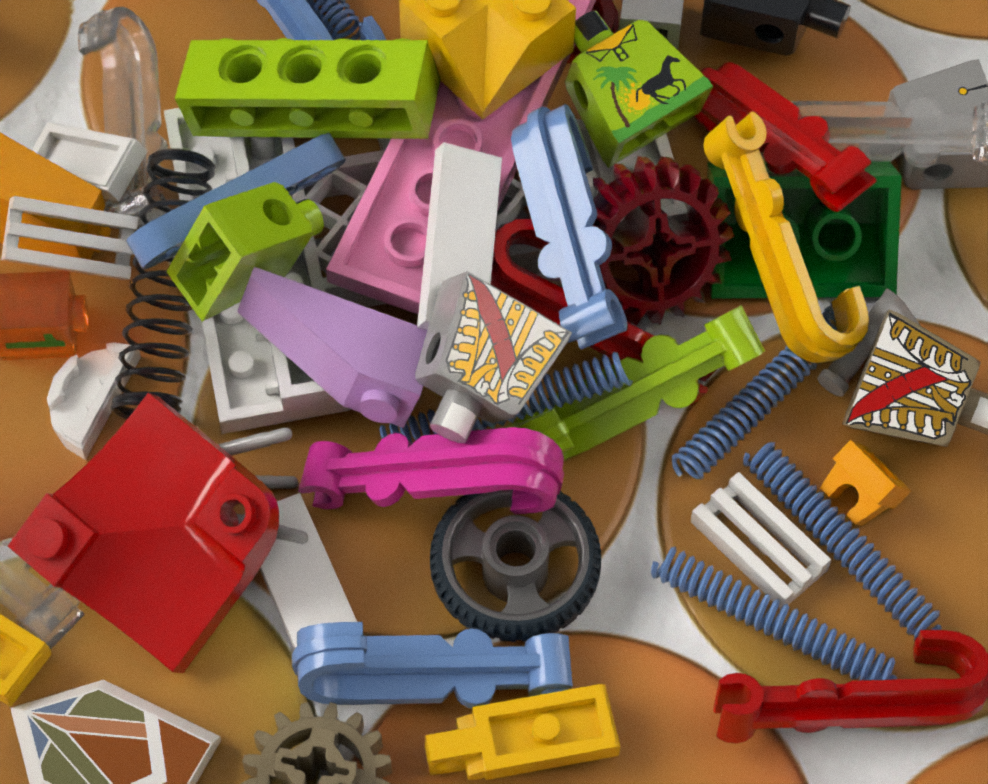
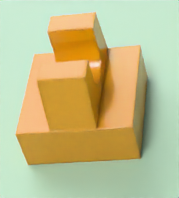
[820,440,912,526]

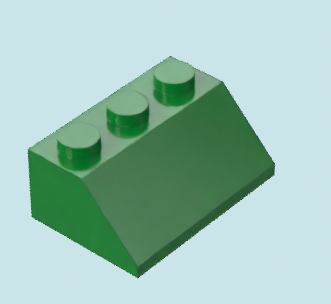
[707,161,902,299]

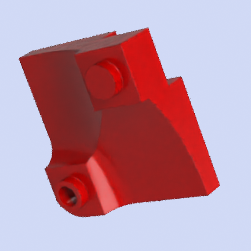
[8,393,279,673]

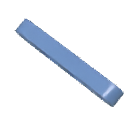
[126,133,346,269]

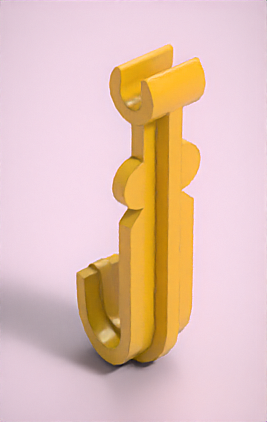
[703,111,869,363]

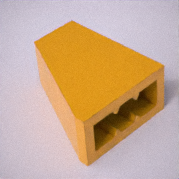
[0,132,112,260]

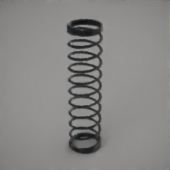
[111,148,216,419]

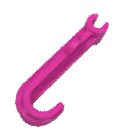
[298,427,564,515]

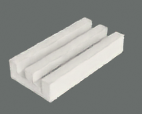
[1,196,139,280]
[690,472,831,609]

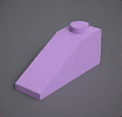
[237,267,427,428]

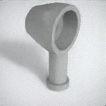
[817,288,921,397]

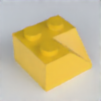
[399,0,576,120]

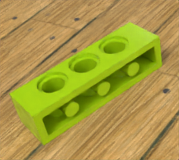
[175,38,441,139]

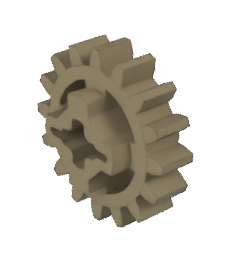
[241,702,392,784]

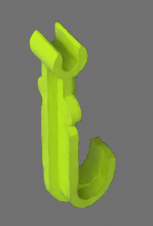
[505,305,765,461]

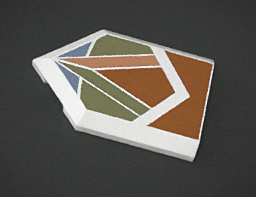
[10,680,221,784]

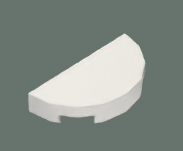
[47,342,141,460]

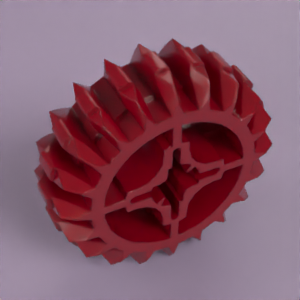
[592,156,735,326]

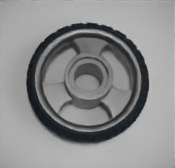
[430,490,601,642]

